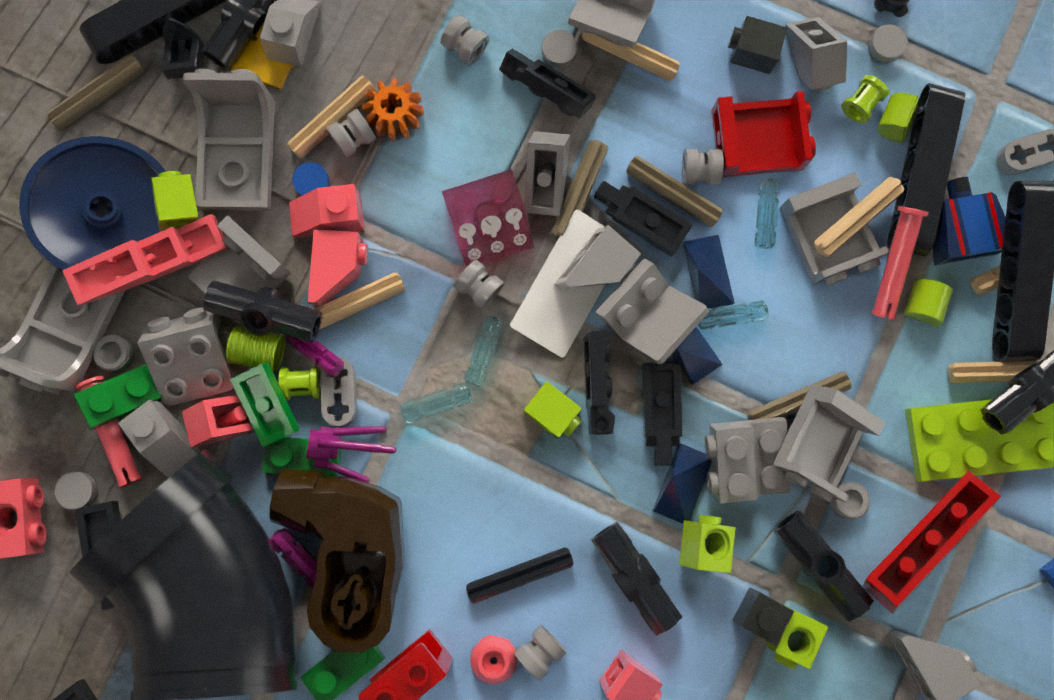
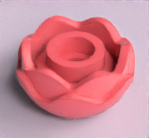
[470,635,518,684]

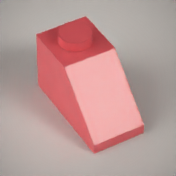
[289,184,364,238]
[308,230,368,308]
[182,395,255,447]
[599,649,663,700]

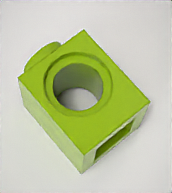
[152,171,198,231]
[523,381,582,439]
[679,515,736,573]
[766,605,828,670]

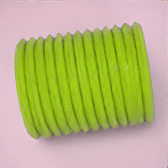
[226,324,285,373]

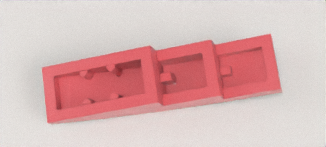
[62,214,229,306]

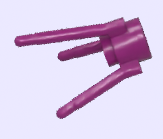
[306,426,397,483]

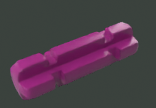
[285,335,344,377]
[269,528,317,589]

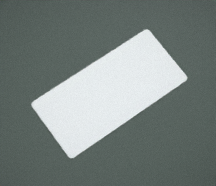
[510,210,605,358]

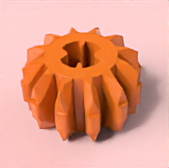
[362,77,424,142]

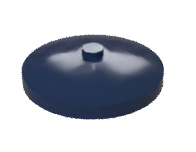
[19,136,166,272]

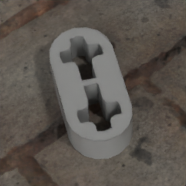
[996,129,1054,175]
[320,357,357,427]

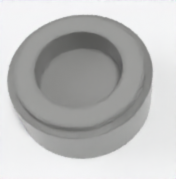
[869,24,908,63]
[542,30,577,68]
[93,335,134,372]
[55,472,97,509]
[830,482,870,519]

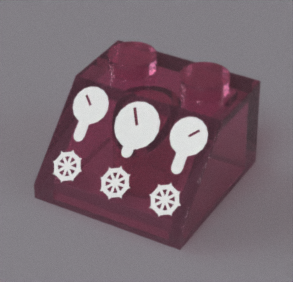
[442,169,534,267]

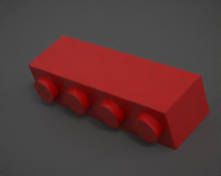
[863,471,1001,614]

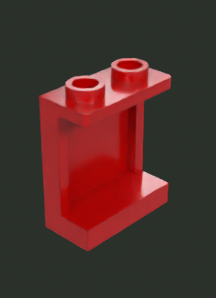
[711,91,816,178]
[358,629,453,700]

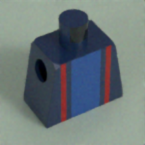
[933,177,1005,266]

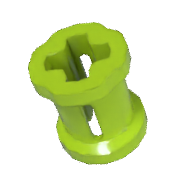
[841,75,889,124]
[279,366,321,400]

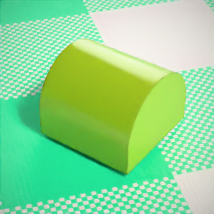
[877,92,919,143]
[903,279,953,327]

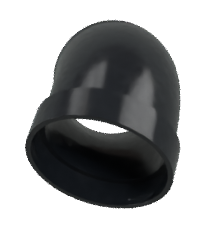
[69,449,297,700]

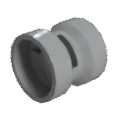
[440,15,490,66]
[327,109,376,158]
[682,149,724,185]
[453,259,505,310]
[514,625,567,681]

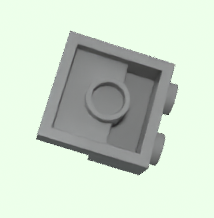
[705,417,790,504]

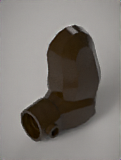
[269,468,405,653]

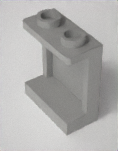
[780,172,890,286]
[773,384,885,503]

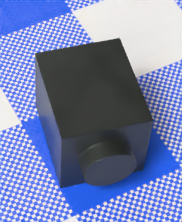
[728,16,788,74]
[733,587,794,646]

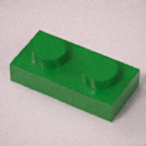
[230,362,300,447]
[73,364,163,431]
[262,437,342,476]
[300,646,385,700]

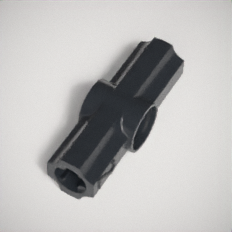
[202,0,277,71]
[203,280,322,342]
[980,350,1054,435]
[773,511,874,622]
[590,522,682,636]

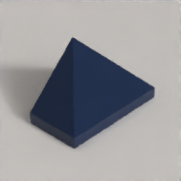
[683,235,735,310]
[671,327,723,385]
[652,443,712,524]

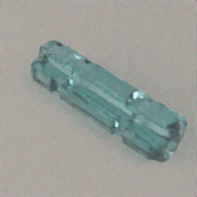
[754,178,780,249]
[698,300,768,330]
[464,316,503,387]
[400,383,472,423]

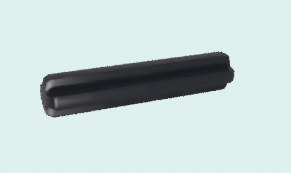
[466,547,574,603]

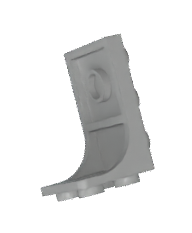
[183,69,275,211]
[0,265,125,395]

